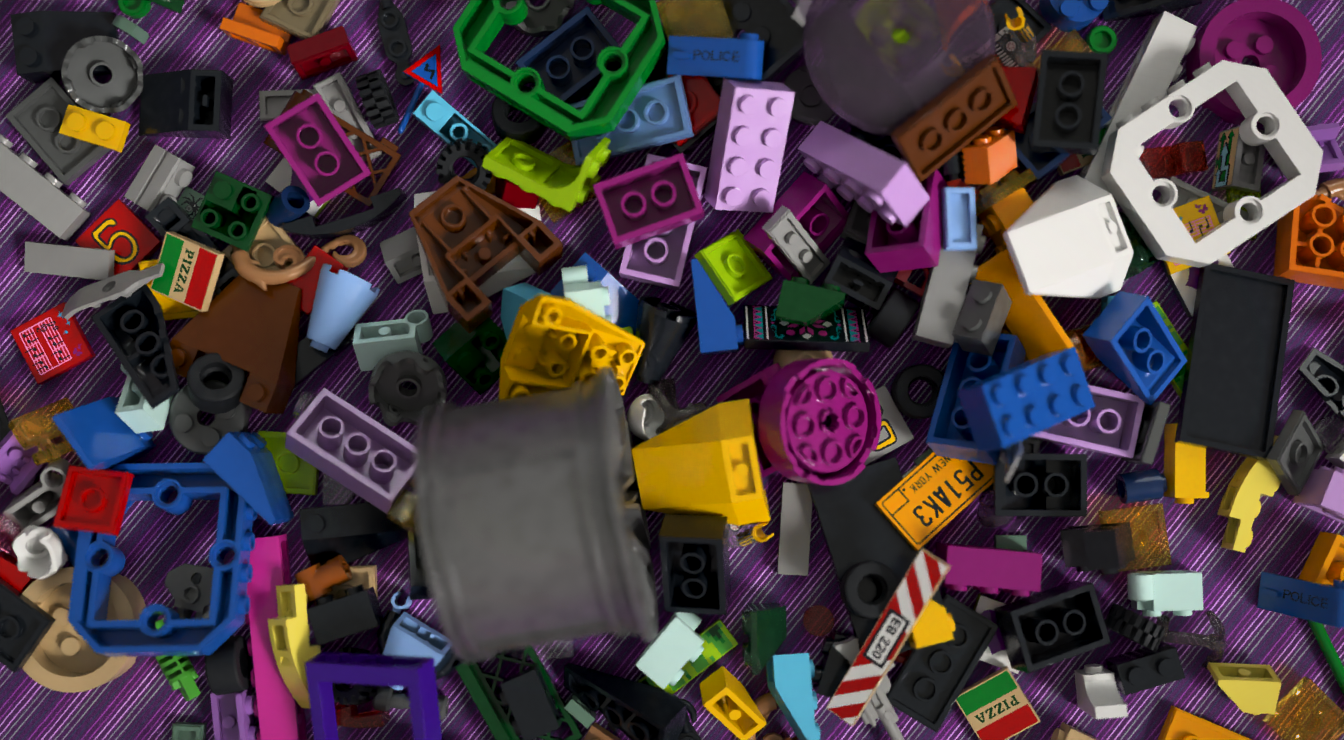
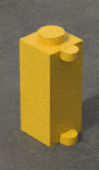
[1164,423,1209,504]

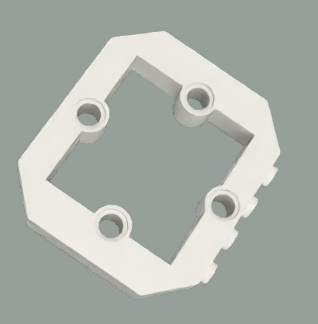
[1101,60,1323,268]

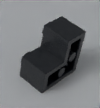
[1060,522,1136,575]

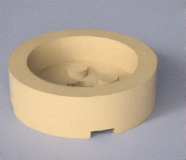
[22,565,146,693]

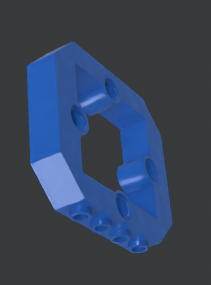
[68,463,258,657]

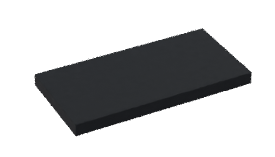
[1175,263,1295,461]
[807,457,954,653]

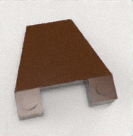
[409,175,563,333]
[170,275,302,414]

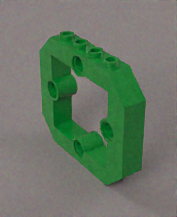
[453,0,666,141]

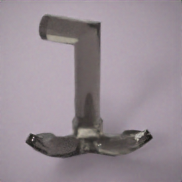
[648,378,706,435]
[1156,610,1227,669]

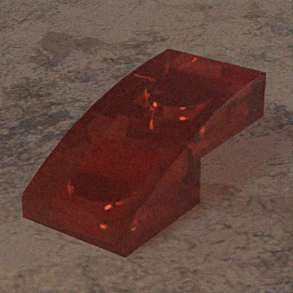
[1140,141,1209,180]
[335,704,390,728]

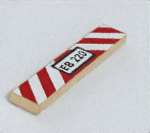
[826,548,951,726]

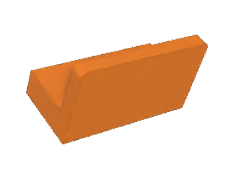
[220,3,292,56]

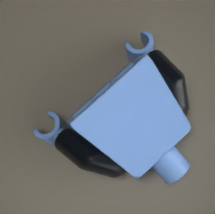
[377,592,460,690]

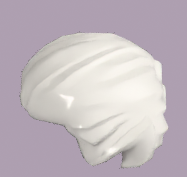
[12,525,68,580]

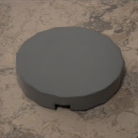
[784,65,841,126]

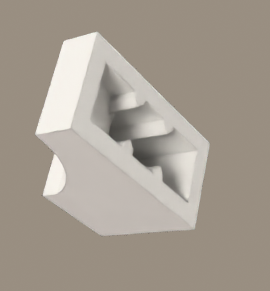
[1074,664,1128,719]

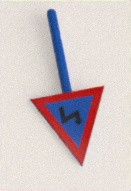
[398,45,442,134]

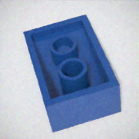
[550,252,639,335]
[691,259,744,356]
[1082,291,1187,405]
[52,397,156,470]
[203,432,294,525]

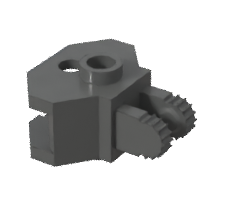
[164,563,213,619]

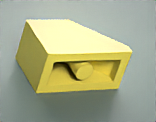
[1207,662,1282,715]

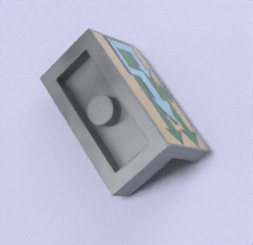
[1211,126,1265,193]

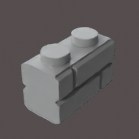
[124,144,196,212]

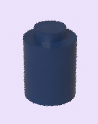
[266,185,310,228]
[1116,468,1167,504]

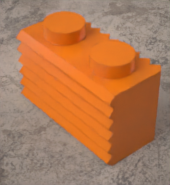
[961,126,1018,184]

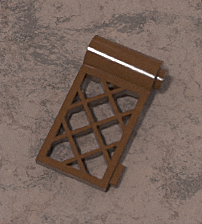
[263,89,401,207]

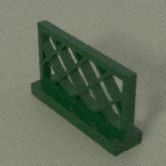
[455,646,583,740]

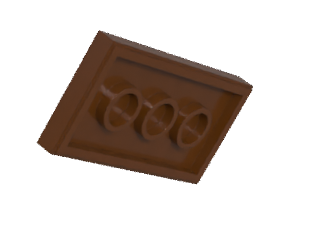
[890,53,1017,183]

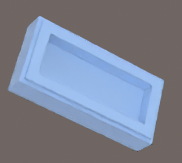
[941,187,977,251]

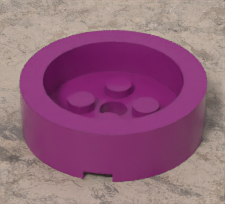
[1186,0,1322,125]
[758,358,881,486]

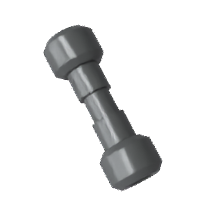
[372,685,449,720]

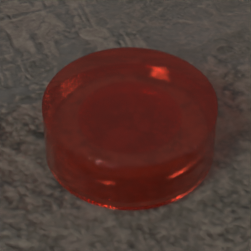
[803,604,834,636]

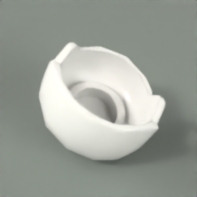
[627,394,667,440]

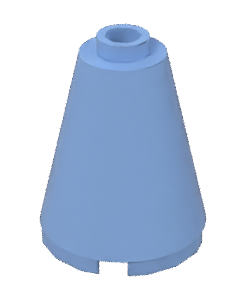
[306,264,380,353]

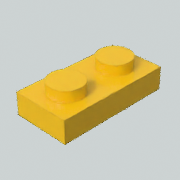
[59,104,131,153]

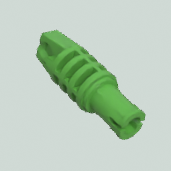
[155,619,201,701]

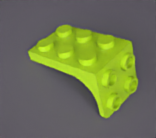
[482,137,612,212]

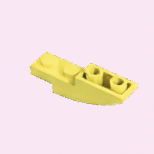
[1217,436,1281,553]
[268,584,321,708]

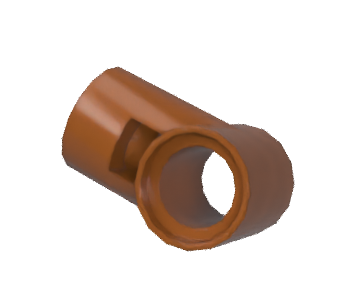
[294,555,352,603]

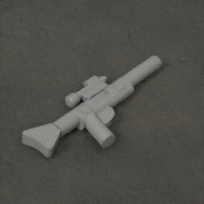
[833,636,905,740]

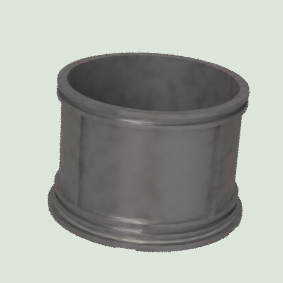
[414,366,658,663]

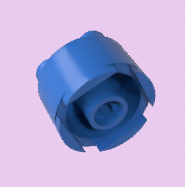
[1039,0,1109,32]

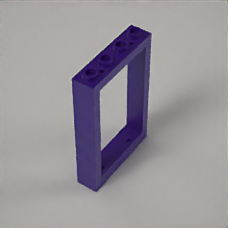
[305,652,442,740]

